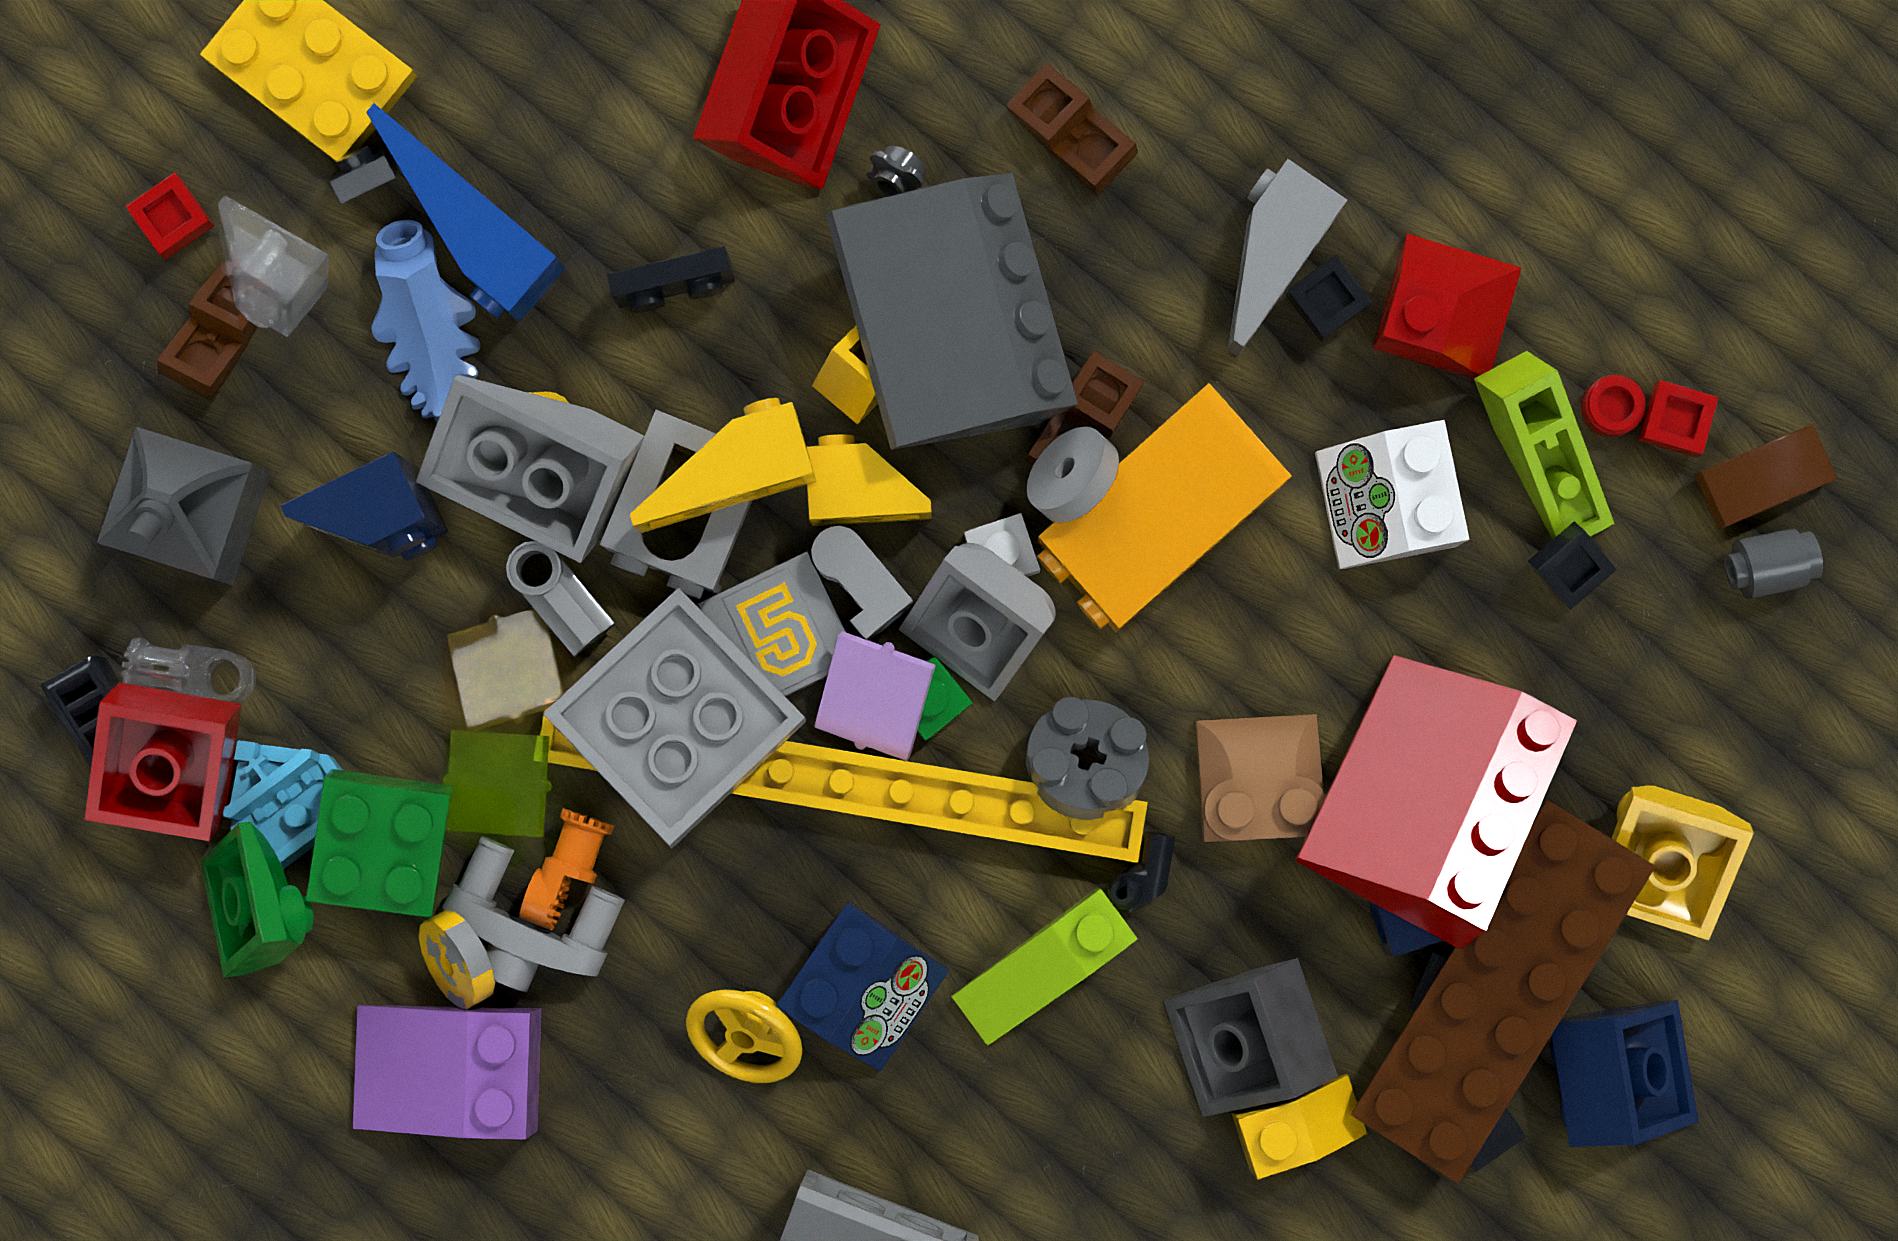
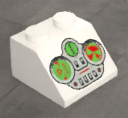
[1315,420,1470,570]

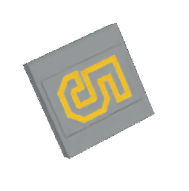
[698,552,846,697]

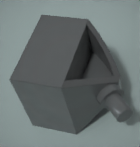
[97,427,271,586]

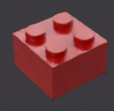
[84,682,242,841]

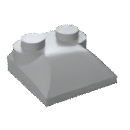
[898,543,1056,702]

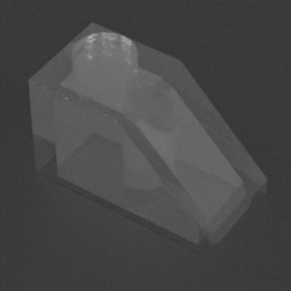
[218,196,329,337]

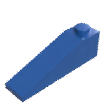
[366,103,565,323]

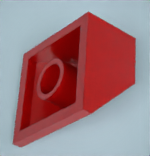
[1372,234,1522,379]

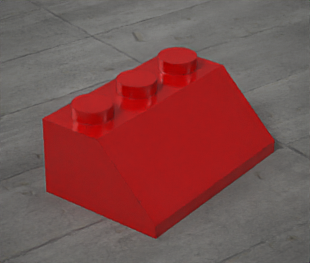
[693,0,881,190]

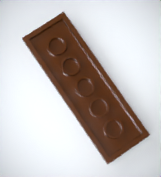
[1351,800,1656,1184]

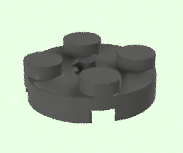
[1025,697,1149,820]

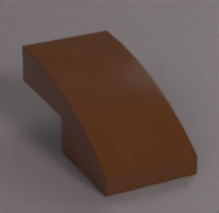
[1006,63,1138,195]
[157,261,274,399]
[1026,350,1144,465]
[1694,424,1837,529]

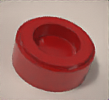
[1581,375,1646,437]

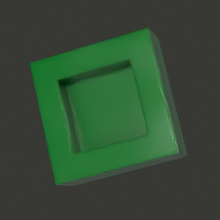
[917,656,973,741]

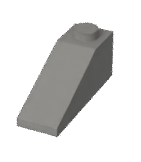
[1228,159,1347,357]

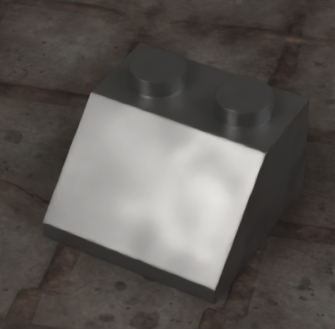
[1163,958,1338,1117]

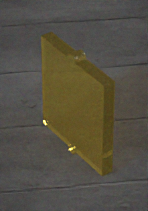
[447,609,564,732]

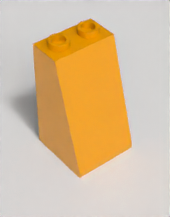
[1037,383,1292,632]

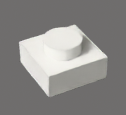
[964,513,1040,577]

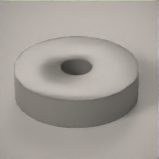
[1027,427,1119,523]

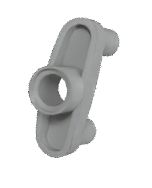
[442,836,625,992]

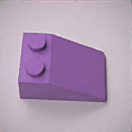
[353,1005,542,1139]

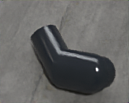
[1108,831,1175,912]

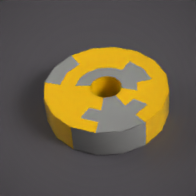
[418,910,495,1010]

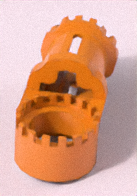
[519,808,614,931]

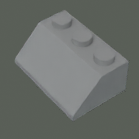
[780,1170,979,1241]

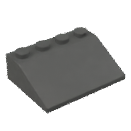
[826,173,1078,450]

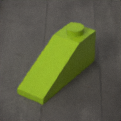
[1474,351,1615,540]
[951,887,1138,1046]

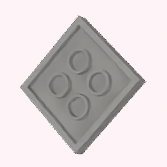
[543,588,806,849]

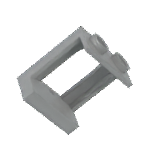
[600,410,752,599]

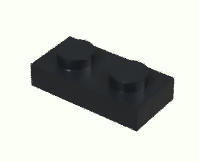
[607,246,735,313]

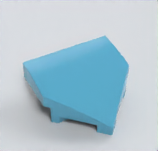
[223,740,342,870]

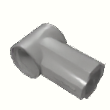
[506,541,616,657]

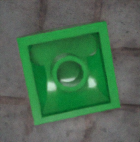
[200,822,313,978]

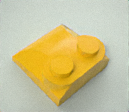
[1611,786,1754,940]

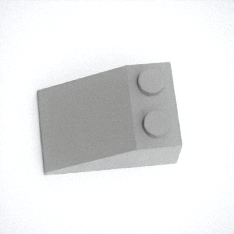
[416,375,645,563]

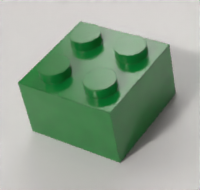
[306,769,454,918]

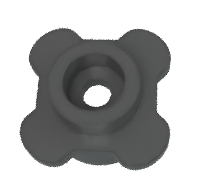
[867,146,926,197]

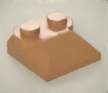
[1195,714,1325,842]

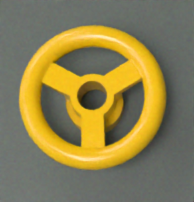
[686,989,802,1083]

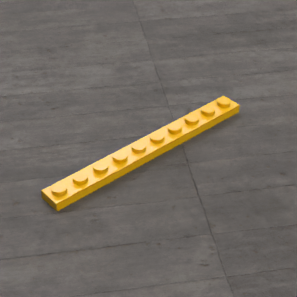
[536,700,1148,863]

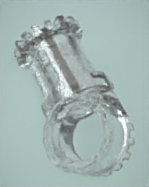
[121,637,256,703]

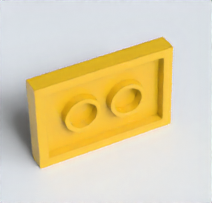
[200,0,418,162]

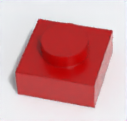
[125,173,215,259]
[1638,380,1719,458]

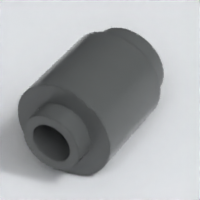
[1724,528,1823,599]

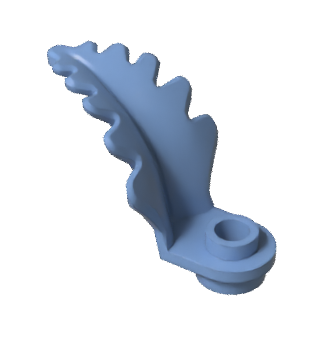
[371,220,480,423]

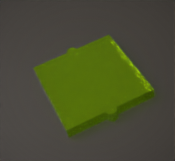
[443,730,552,837]

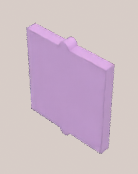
[814,631,936,761]

